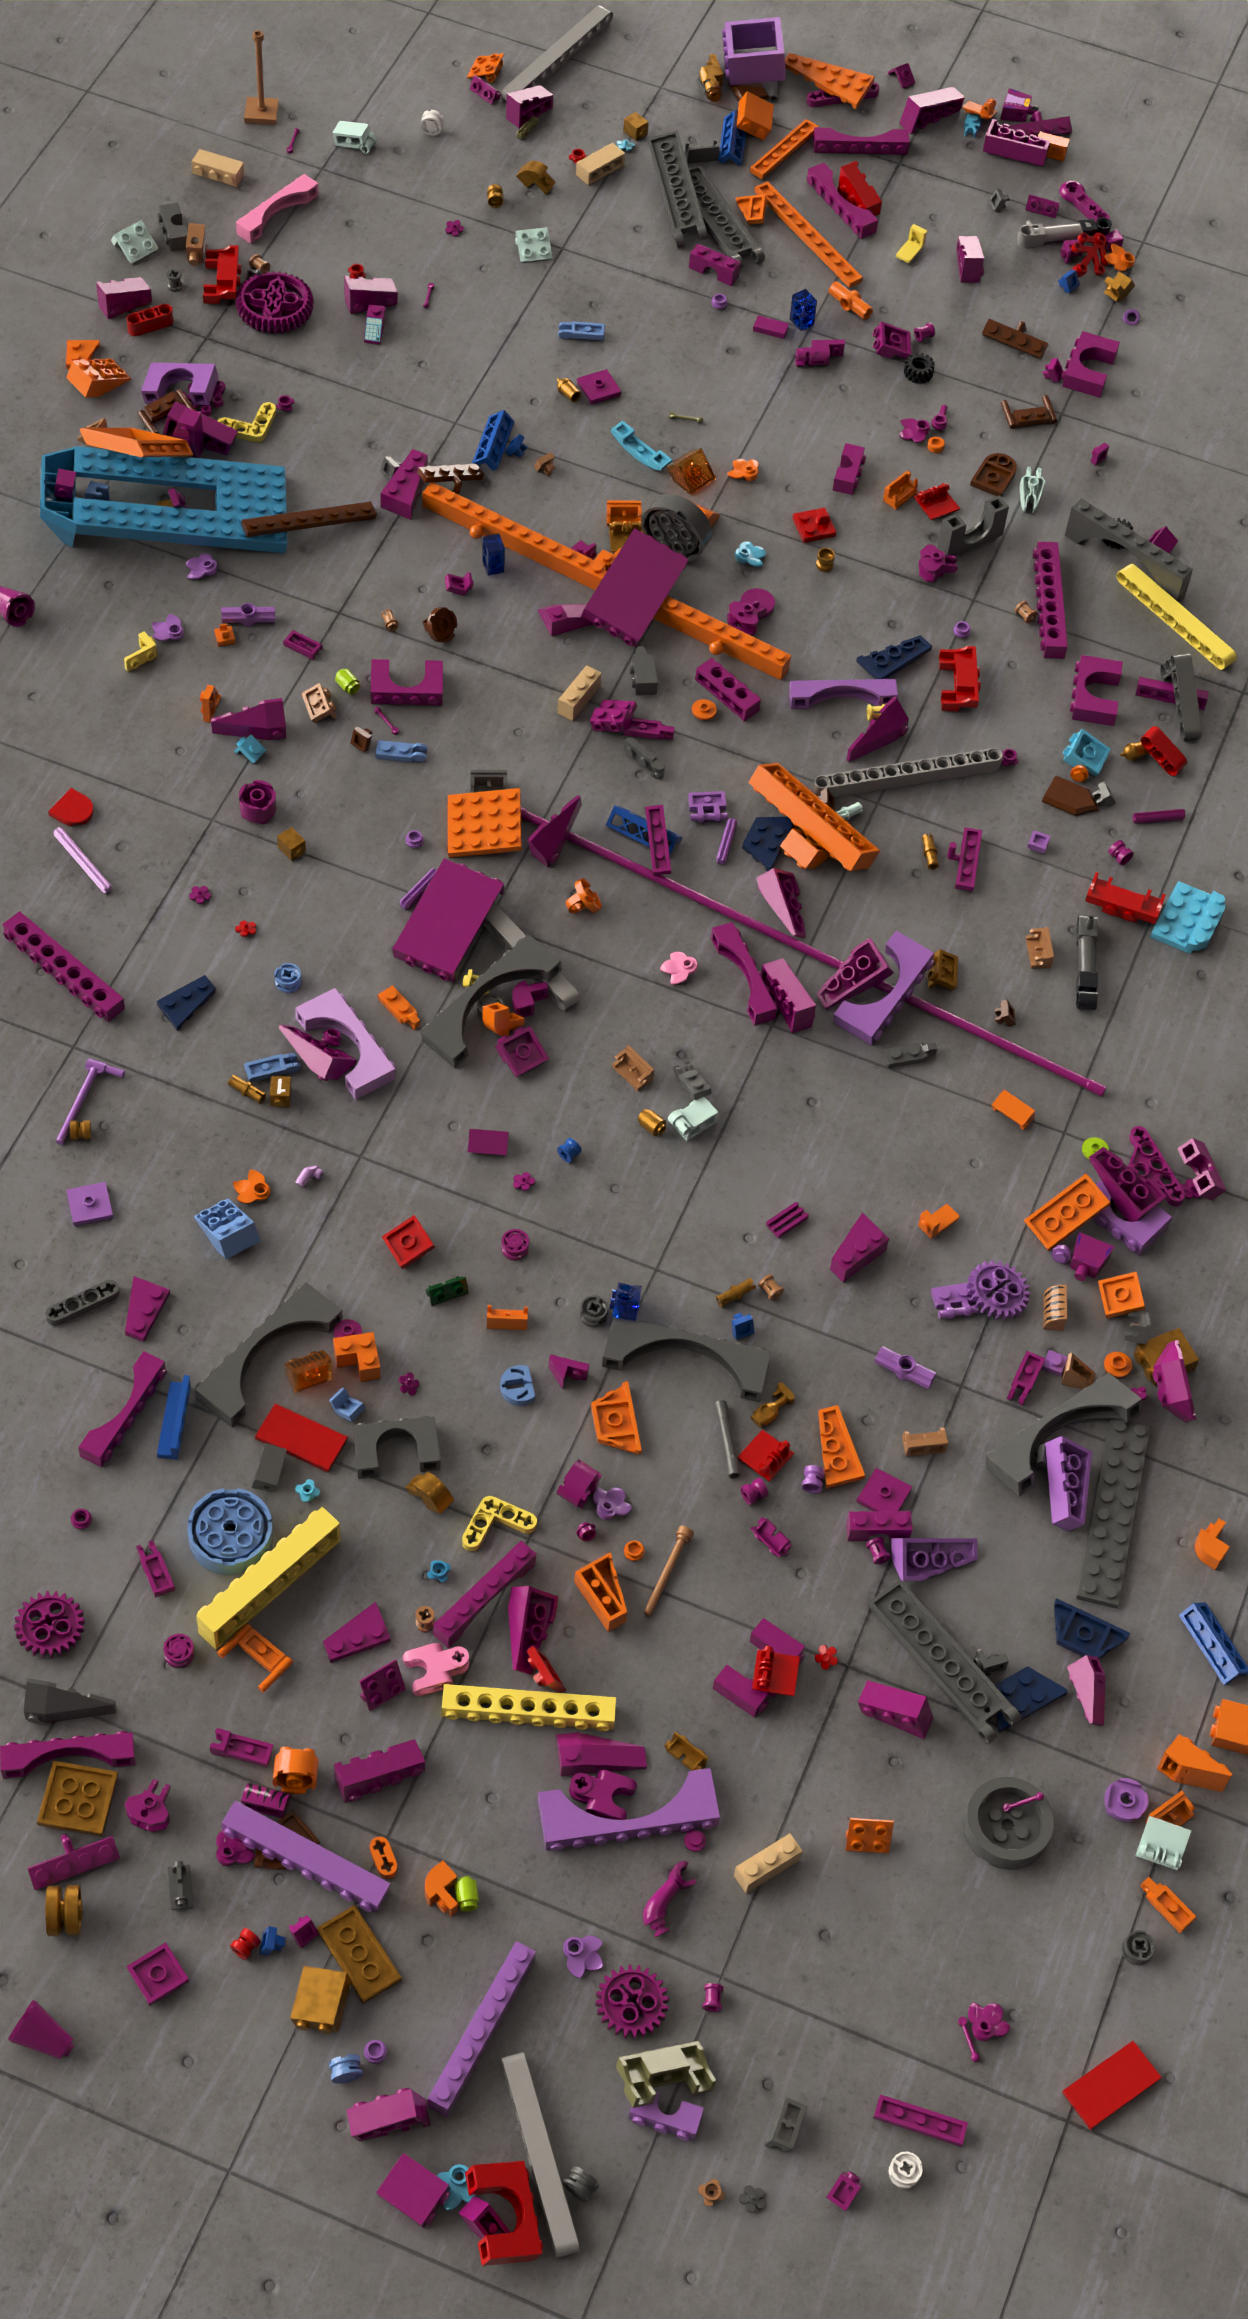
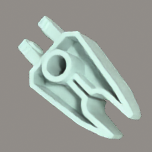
[1020,466,1045,513]

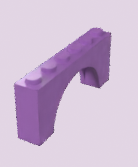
[833,931,935,1045]

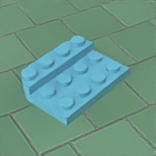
[1150,881,1225,953]

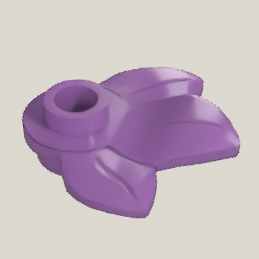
[185,553,218,579]
[152,614,184,641]
[593,1488,632,1520]
[563,1936,603,1978]

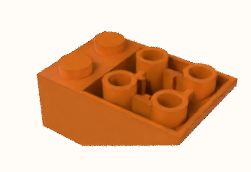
[66,358,131,397]
[1157,1734,1233,1792]

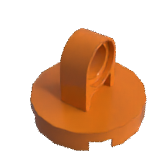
[566,878,602,913]

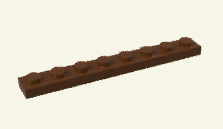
[241,501,377,537]

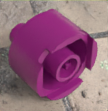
[239,780,277,824]
[556,1459,602,1509]

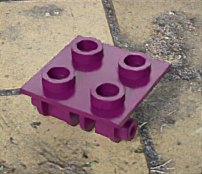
[359,1659,406,1711]

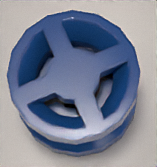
[557,1138,582,1163]

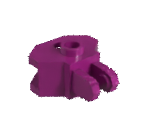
[918,545,958,583]
[727,600,767,636]
[125,1779,171,1833]

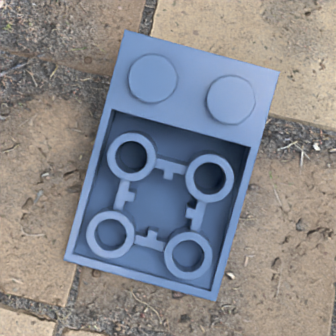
[194,1199,260,1259]

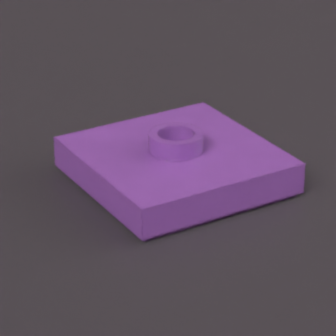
[66,1182,113,1226]

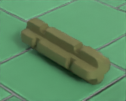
[516,116,539,140]

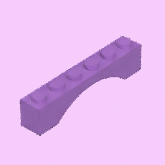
[788,679,898,709]

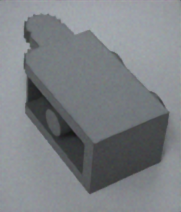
[629,646,658,695]

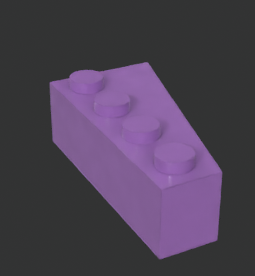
[1045,1436,1092,1532]

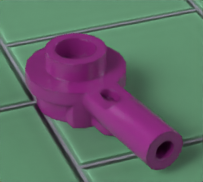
[931,405,948,430]

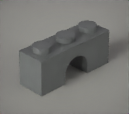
[157,203,188,251]

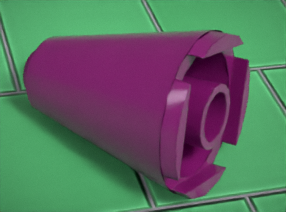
[0,586,35,627]
[8,2000,75,2059]

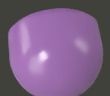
[1123,309,1140,325]

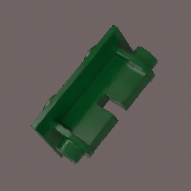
[425,1276,469,1306]

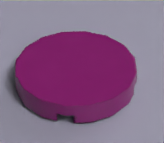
[740,588,775,618]

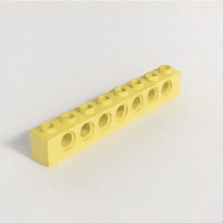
[442,1684,616,1731]

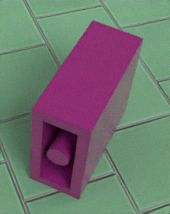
[376,2153,451,2229]

